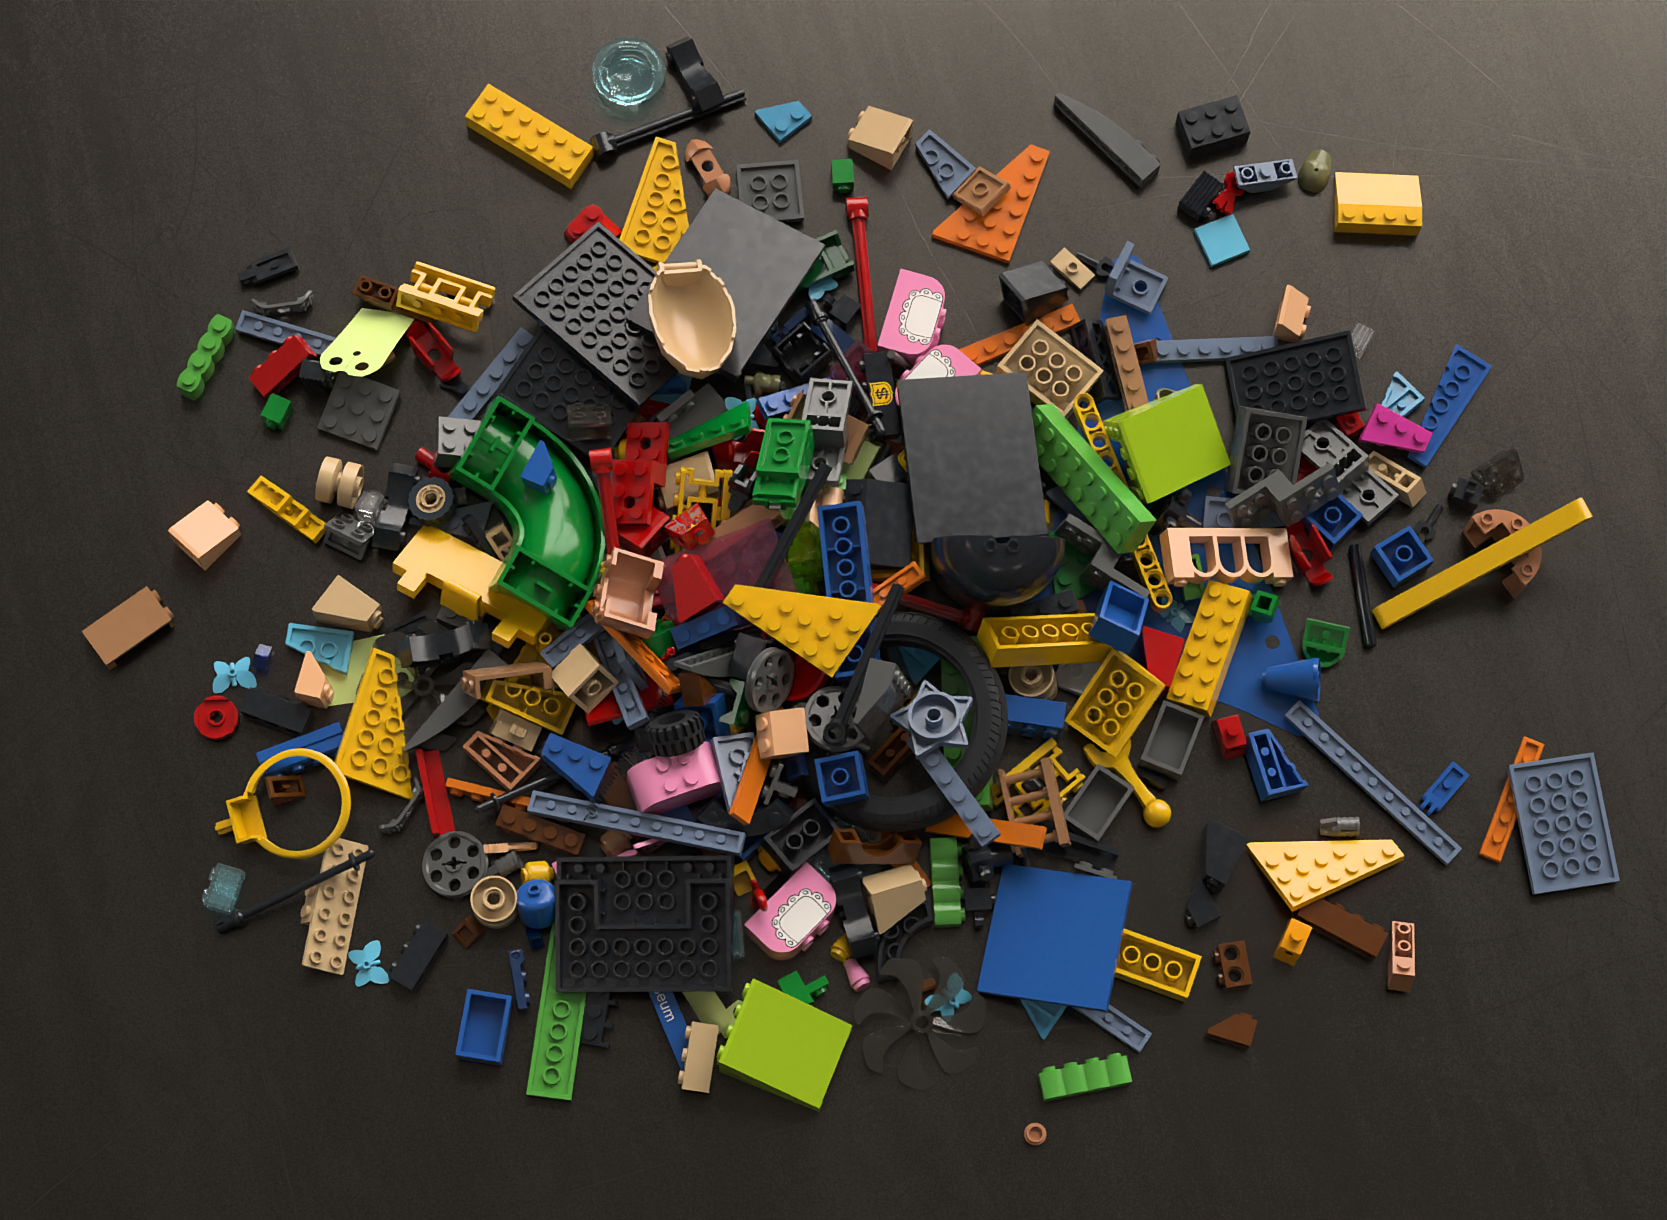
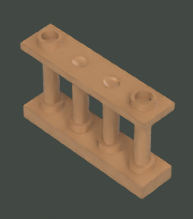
[996,757,1071,858]

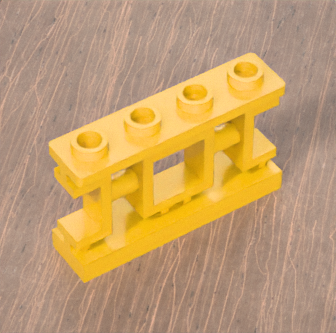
[396,262,495,333]
[670,466,733,554]
[992,737,1086,825]

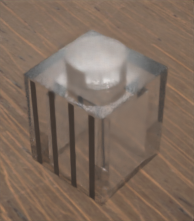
[1351,322,1376,359]

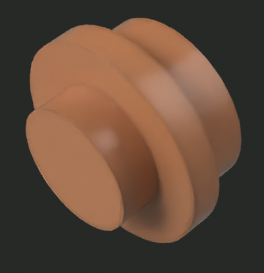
[1024,1123,1047,1146]

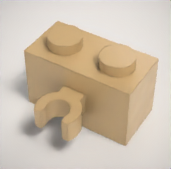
[489,709,542,752]

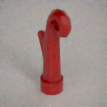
[749,880,768,912]

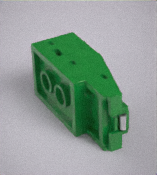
[752,418,816,510]

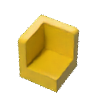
[734,861,756,897]

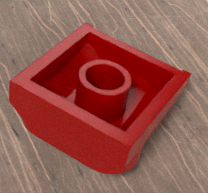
[564,204,622,243]

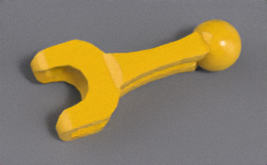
[1083,740,1171,827]

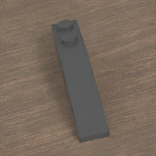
[1054,93,1161,188]
[674,643,735,677]
[402,650,508,753]

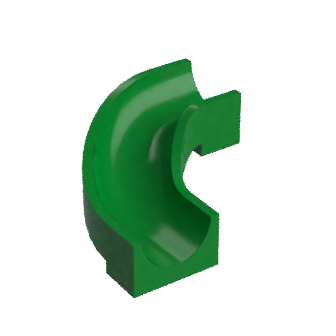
[447,395,605,632]

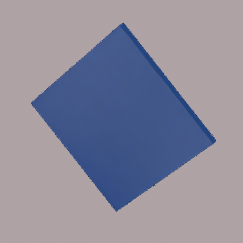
[977,865,1133,1012]

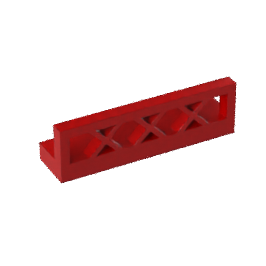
[415,748,455,839]

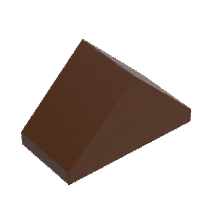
[679,673,717,706]
[265,775,307,805]

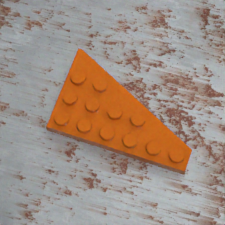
[932,144,1050,264]

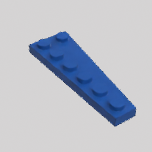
[1407,344,1492,468]

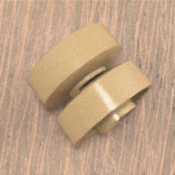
[315,456,364,509]
[1008,665,1059,701]
[470,876,519,929]

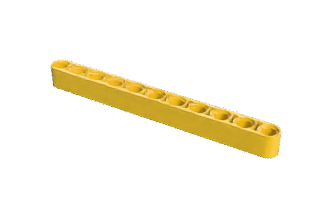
[1073,393,1172,613]
[1372,498,1593,630]

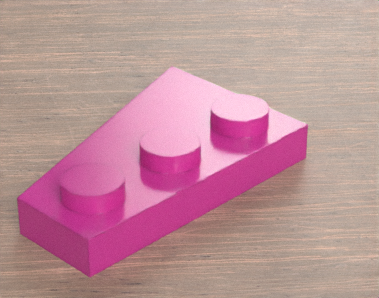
[1358,403,1433,453]

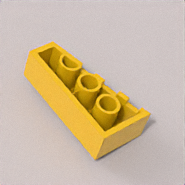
[478,679,576,735]

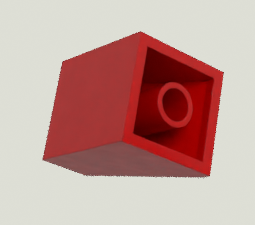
[617,497,671,558]
[672,553,725,623]
[1138,626,1185,699]

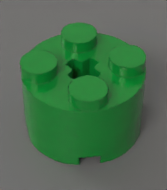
[638,618,679,658]

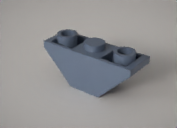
[1233,159,1297,193]

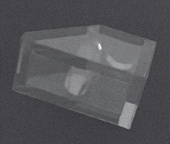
[355,490,386,525]

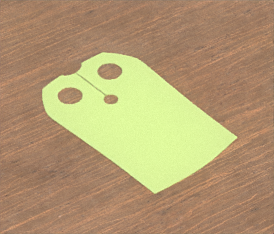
[320,308,414,377]
[317,634,417,708]

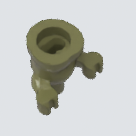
[744,370,780,400]

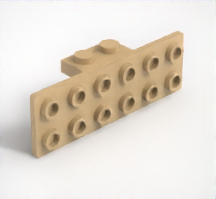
[301,836,368,975]

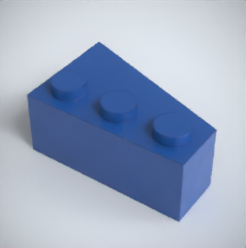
[1245,729,1308,802]
[541,733,612,803]

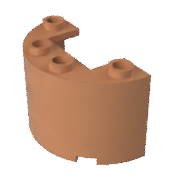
[1462,509,1542,599]
[591,547,664,639]

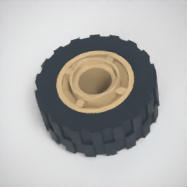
[408,477,458,527]

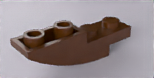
[352,275,436,326]

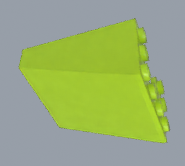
[1103,384,1231,504]
[716,979,853,1112]

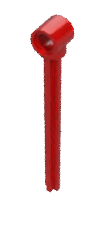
[846,196,877,353]
[589,448,620,555]
[824,578,987,634]

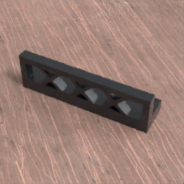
[1070,318,1122,405]
[1029,823,1120,871]

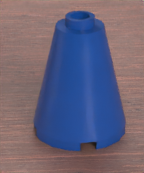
[1262,658,1321,701]

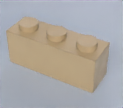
[678,1022,719,1093]

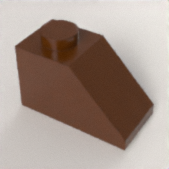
[1205,1013,1257,1050]

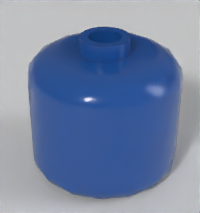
[517,879,555,929]

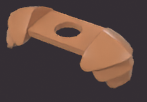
[684,139,731,197]

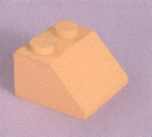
[1273,285,1311,343]
[294,651,334,709]
[755,708,809,759]

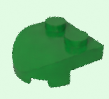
[1302,618,1350,667]

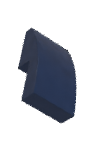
[809,319,855,353]

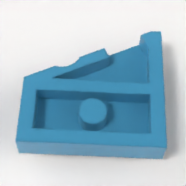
[755,101,812,143]
[1381,371,1425,418]

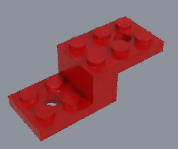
[611,422,670,525]

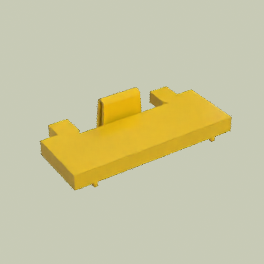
[393,524,552,649]

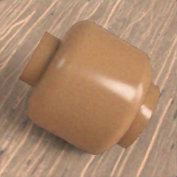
[599,830,632,856]

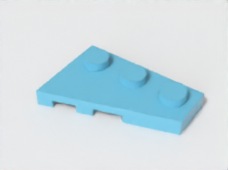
[285,623,354,675]

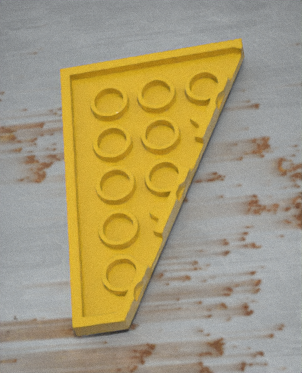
[723,584,881,678]

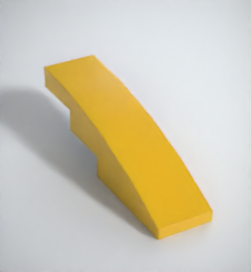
[247,476,327,543]

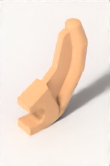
[484,842,538,853]

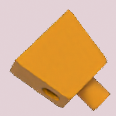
[1273,918,1312,966]

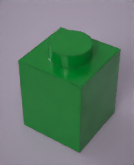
[831,159,854,193]
[261,393,294,430]

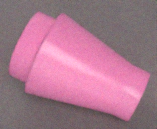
[843,958,871,992]

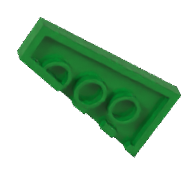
[668,401,751,460]

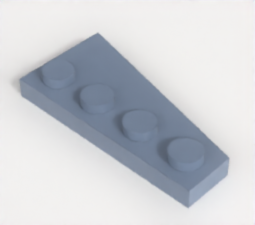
[1202,496,1285,528]

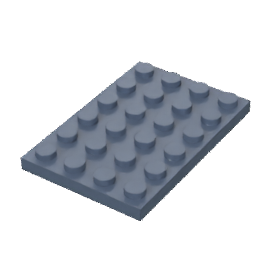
[1507,752,1620,895]

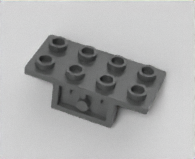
[646,383,728,465]

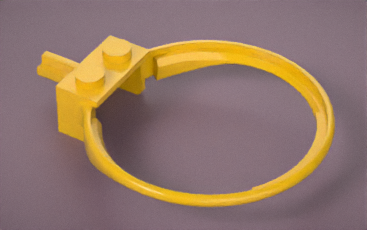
[215,748,351,859]

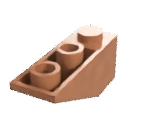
[1388,921,1415,992]

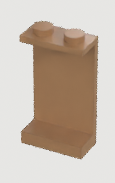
[783,392,871,465]
[82,586,175,670]
[461,661,553,699]

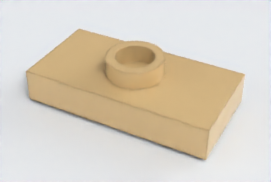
[1050,247,1095,291]

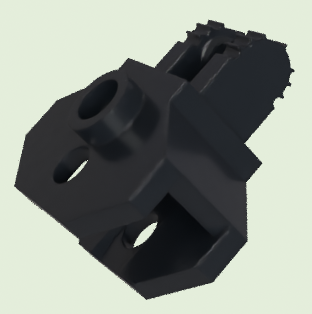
[728,463,757,512]

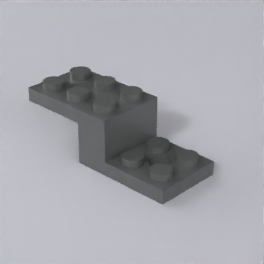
[802,378,853,487]
[1301,419,1399,526]
[1225,463,1341,528]
[1054,514,1150,598]

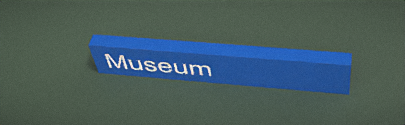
[648,992,688,1071]

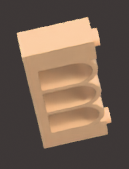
[1159,528,1294,587]

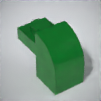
[1247,590,1280,623]
[777,970,829,1006]

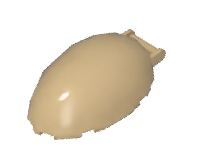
[648,259,736,380]

